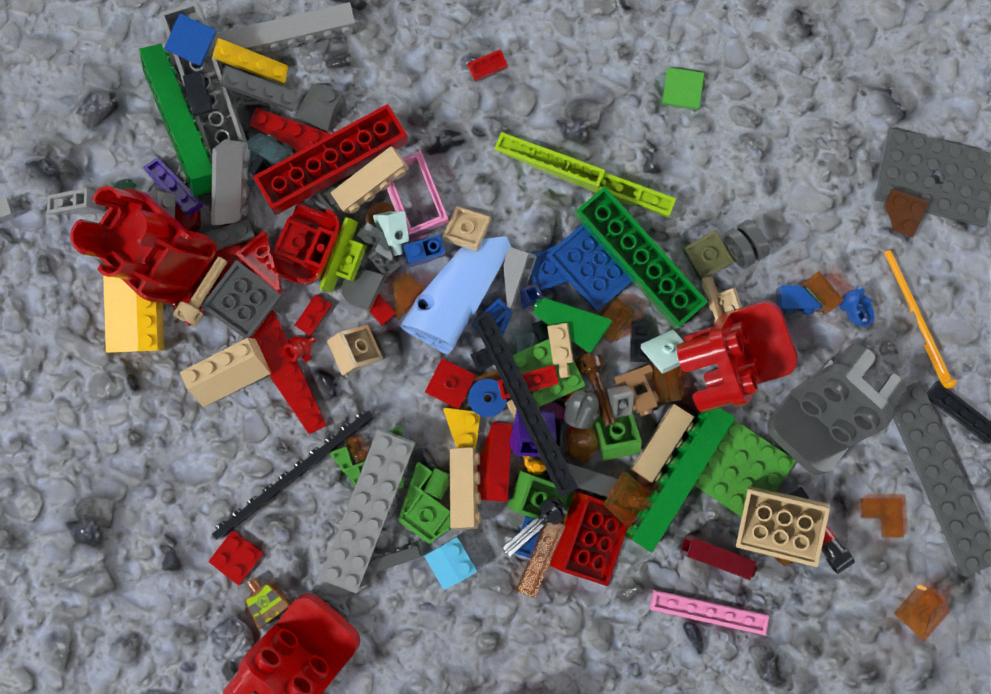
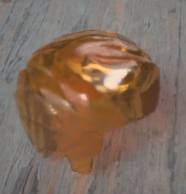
[567,426,599,463]

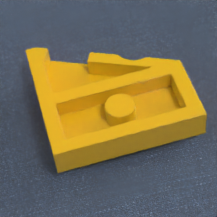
[444,408,480,450]

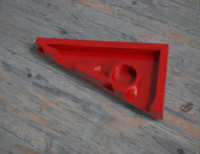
[236,230,283,295]

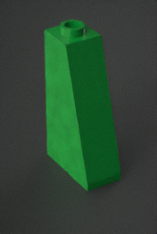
[532,298,613,354]

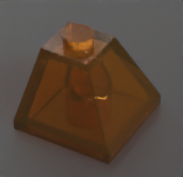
[893,585,950,641]

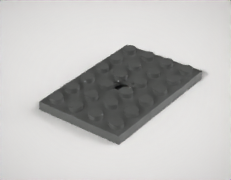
[874,128,991,227]

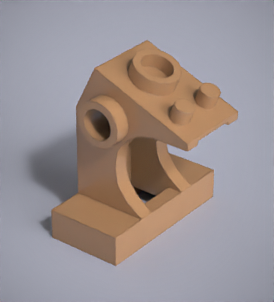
[614,365,659,417]

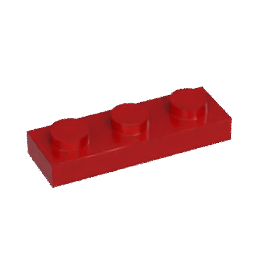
[497,365,559,400]

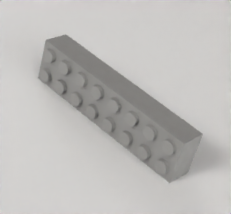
[160,1,251,162]
[320,428,416,594]

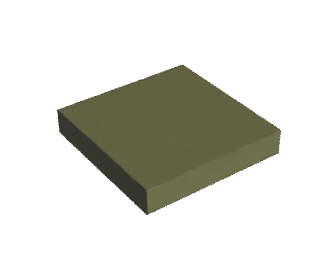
[682,230,735,281]

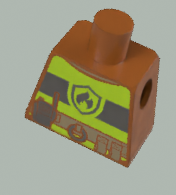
[245,577,293,629]

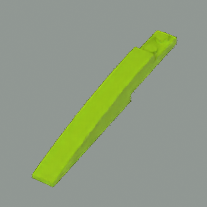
[494,132,676,218]

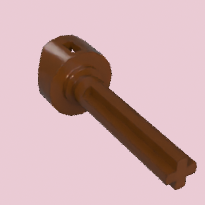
[577,353,616,427]

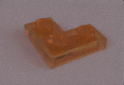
[860,498,904,538]

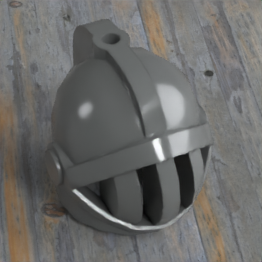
[563,388,600,429]

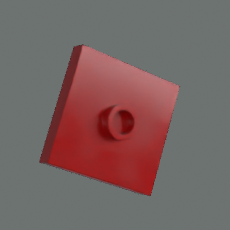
[425,358,476,410]

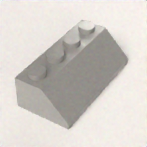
[211,139,250,225]

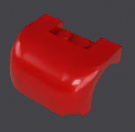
[273,203,341,286]

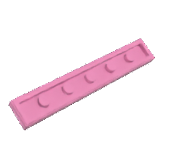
[649,589,769,635]

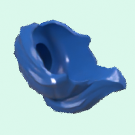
[839,286,874,328]

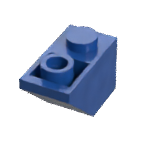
[404,235,446,267]
[776,285,820,315]

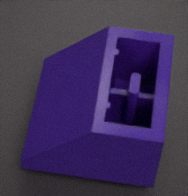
[509,410,557,457]

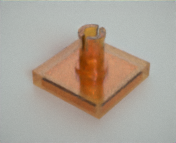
[603,472,649,527]

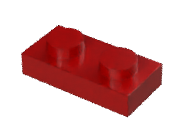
[294,294,332,336]

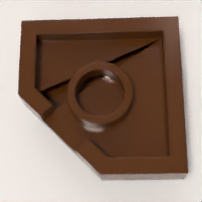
[884,189,929,238]

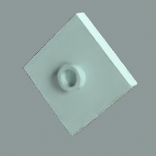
[641,330,684,374]

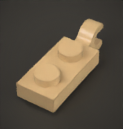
[548,323,574,378]

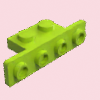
[319,217,367,293]

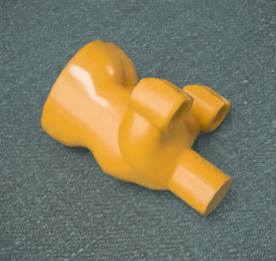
[523,456,546,476]

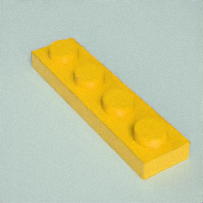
[212,38,288,85]

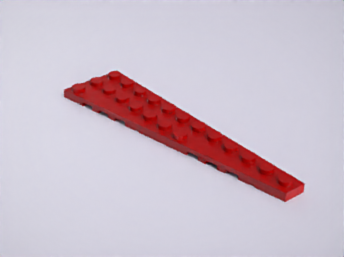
[201,223,327,435]

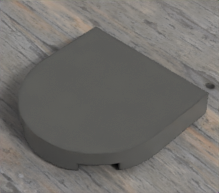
[342,270,386,311]

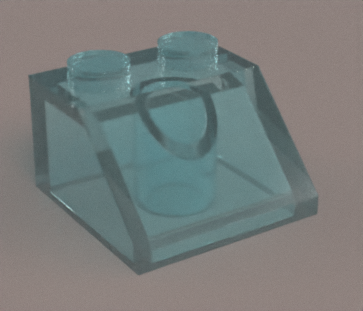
[246,133,294,166]

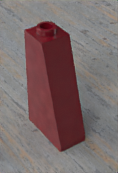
[680,535,757,580]

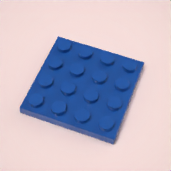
[546,225,632,313]

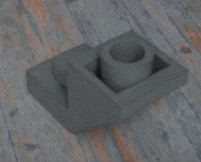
[357,223,393,267]

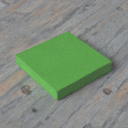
[661,67,704,110]

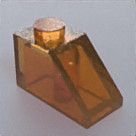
[392,273,423,320]

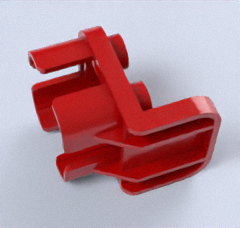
[70,186,217,304]
[677,301,798,413]
[223,593,360,694]

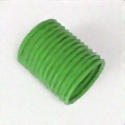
[424,468,450,499]

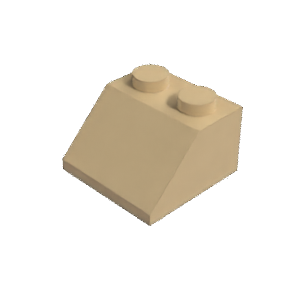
[327,325,383,376]

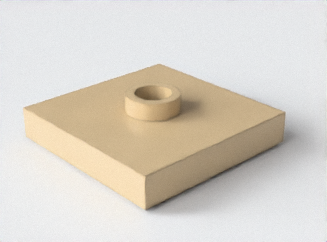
[442,206,492,252]

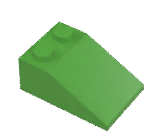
[594,412,642,461]
[507,471,575,528]

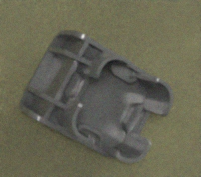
[767,344,907,475]

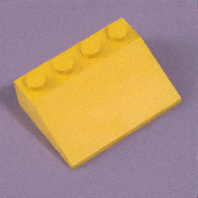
[103,276,165,352]

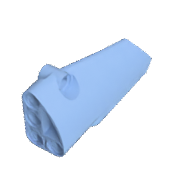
[401,236,511,354]

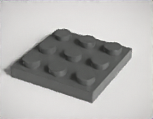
[201,260,283,339]

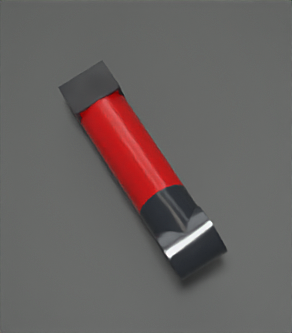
[789,487,855,574]

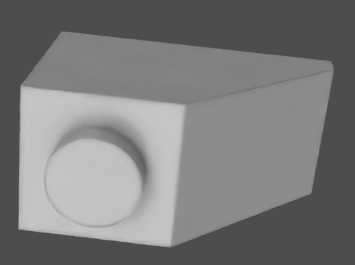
[607,385,634,418]

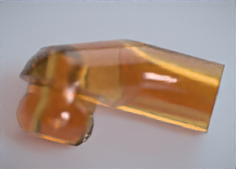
[347,437,367,462]

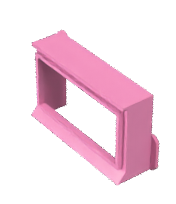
[387,150,449,242]

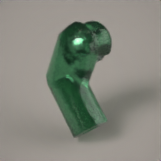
[112,178,136,190]

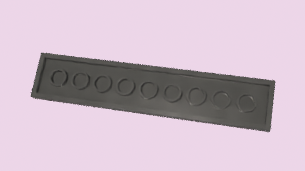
[893,381,991,577]

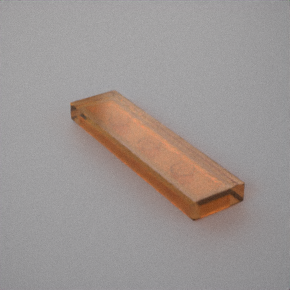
[516,522,565,598]

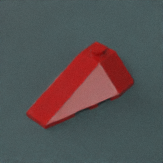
[477,422,512,502]

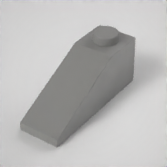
[47,188,105,215]
[503,247,537,310]

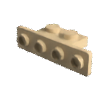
[702,277,742,323]

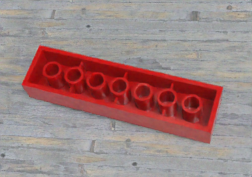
[253,104,408,216]

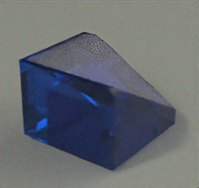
[520,283,543,309]

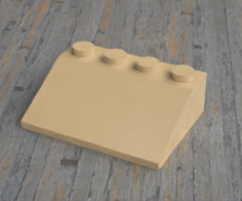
[736,486,830,567]

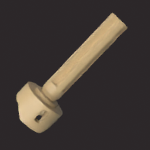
[173,257,227,327]

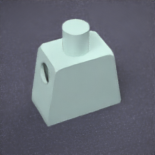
[373,211,409,256]

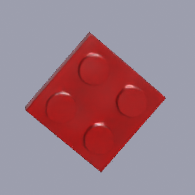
[208,530,264,586]

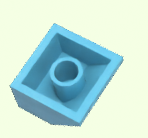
[424,536,477,590]

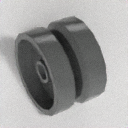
[723,220,770,269]

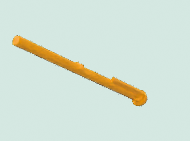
[884,250,957,389]

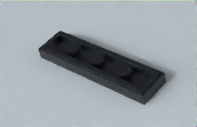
[926,381,991,444]

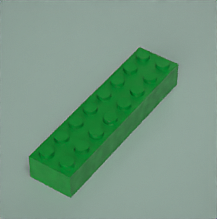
[139,43,212,197]
[574,186,708,329]
[626,408,735,553]

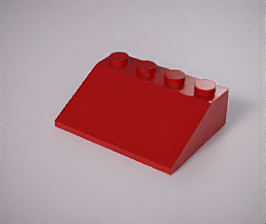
[549,491,633,586]

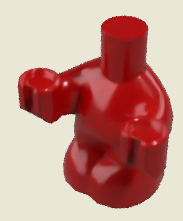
[283,336,316,363]

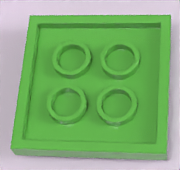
[513,339,586,407]

